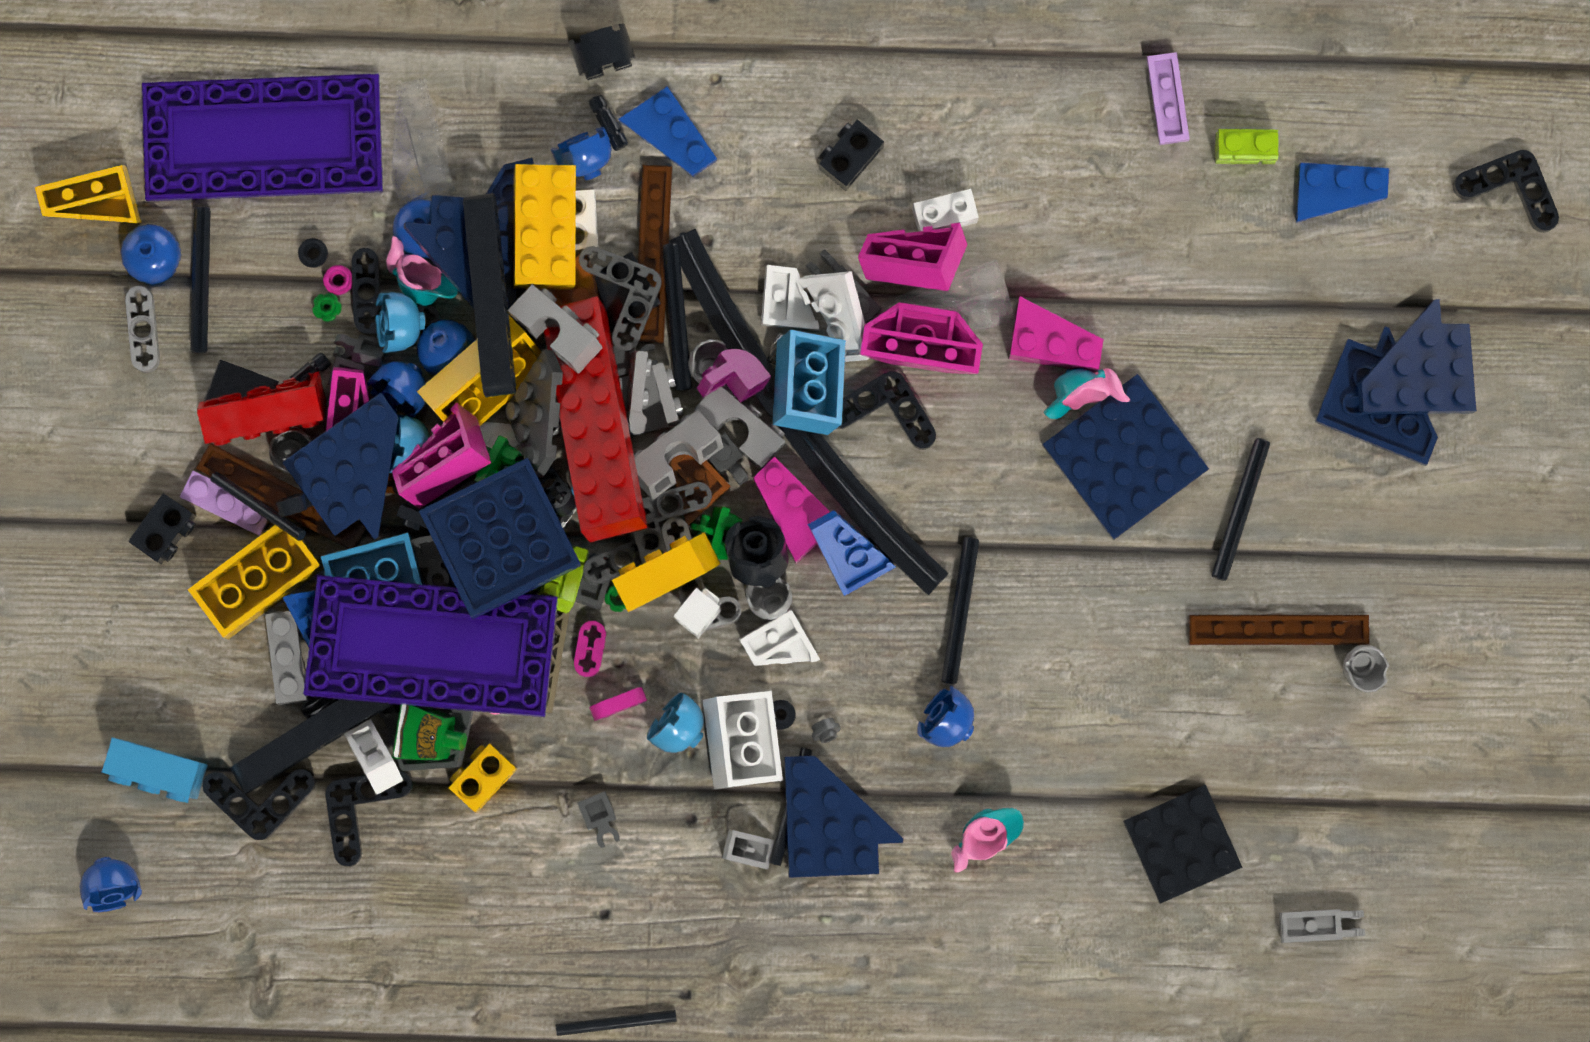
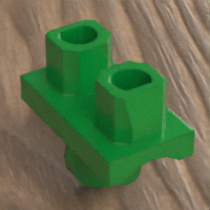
[474,435,523,483]
[689,506,742,560]

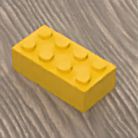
[513,164,576,290]
[417,315,541,426]
[187,525,324,640]

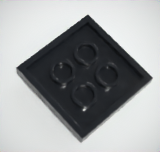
[1123,785,1243,904]

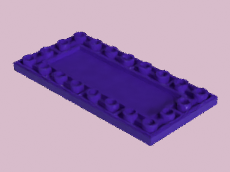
[142,74,383,201]
[303,575,558,718]

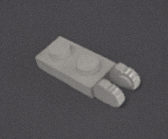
[625,351,652,436]
[1279,909,1365,943]

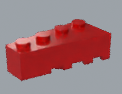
[197,371,327,446]

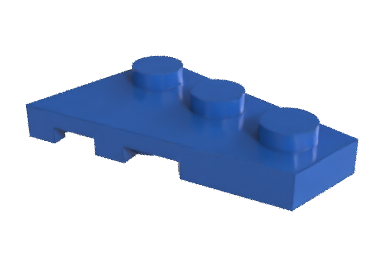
[618,86,717,177]
[1296,163,1389,223]

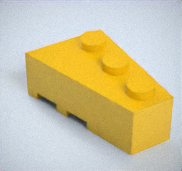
[35,165,141,223]
[612,532,721,612]

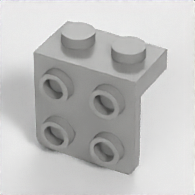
[619,363,683,437]

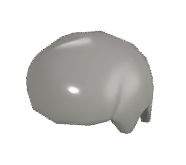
[688,339,728,383]
[269,428,312,473]
[745,578,793,620]
[1343,644,1389,693]

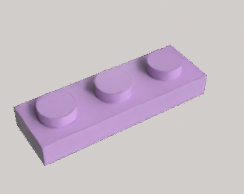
[1146,52,1190,145]
[180,471,269,536]

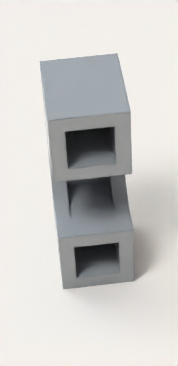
[508,284,603,374]
[694,384,785,470]
[634,410,723,500]
[265,611,310,705]

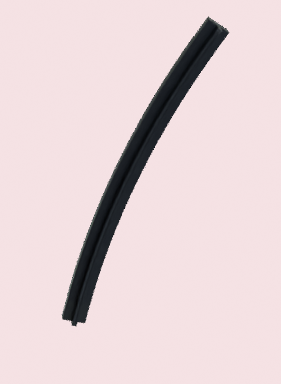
[669,228,949,596]

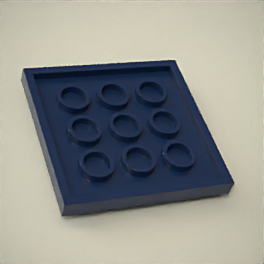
[1042,374,1209,540]
[419,458,581,620]

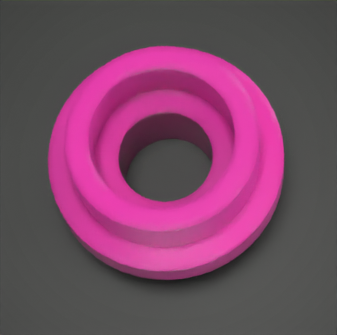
[323,265,352,295]

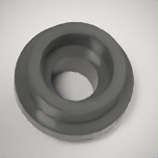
[811,718,841,743]

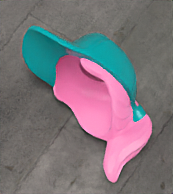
[386,236,458,306]
[1044,368,1130,419]
[951,808,1024,873]

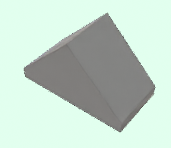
[722,829,775,869]

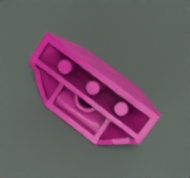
[860,302,983,374]

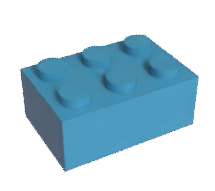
[772,330,846,435]
[321,533,424,585]
[102,738,208,803]

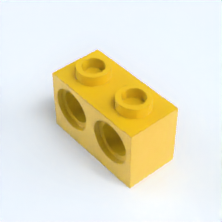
[449,743,518,813]

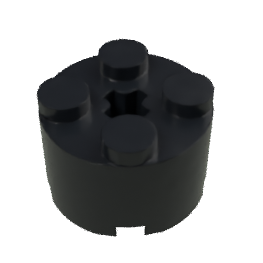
[568,23,636,81]
[725,516,789,588]

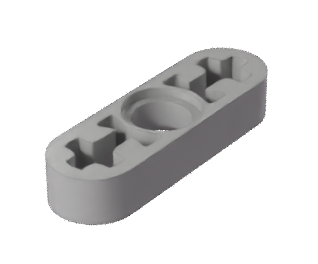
[125,286,160,373]

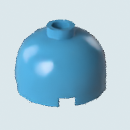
[375,292,425,353]
[389,414,430,473]
[646,692,704,753]

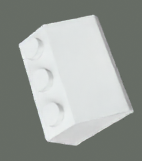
[703,691,783,789]

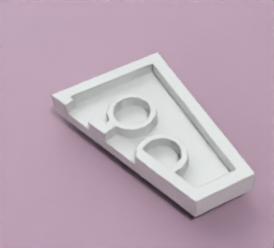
[798,271,869,362]

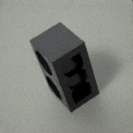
[818,119,884,191]
[128,493,196,565]

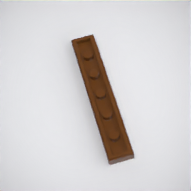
[635,165,673,344]
[196,443,367,549]
[1189,615,1369,645]

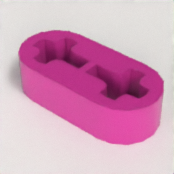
[574,621,606,678]
[589,687,647,721]

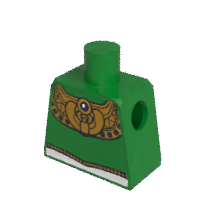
[392,705,467,760]

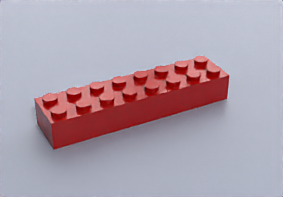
[544,296,648,542]

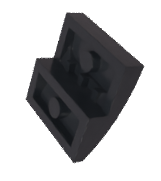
[594,252,661,334]
[204,360,279,401]

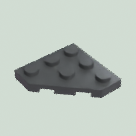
[505,350,563,478]

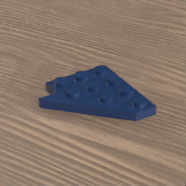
[404,195,516,318]
[1358,299,1477,414]
[1315,326,1438,466]
[282,393,399,539]
[784,756,903,878]

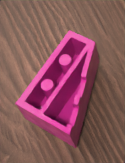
[858,222,968,291]
[1009,296,1104,372]
[326,367,370,431]
[392,403,491,509]
[753,456,830,565]

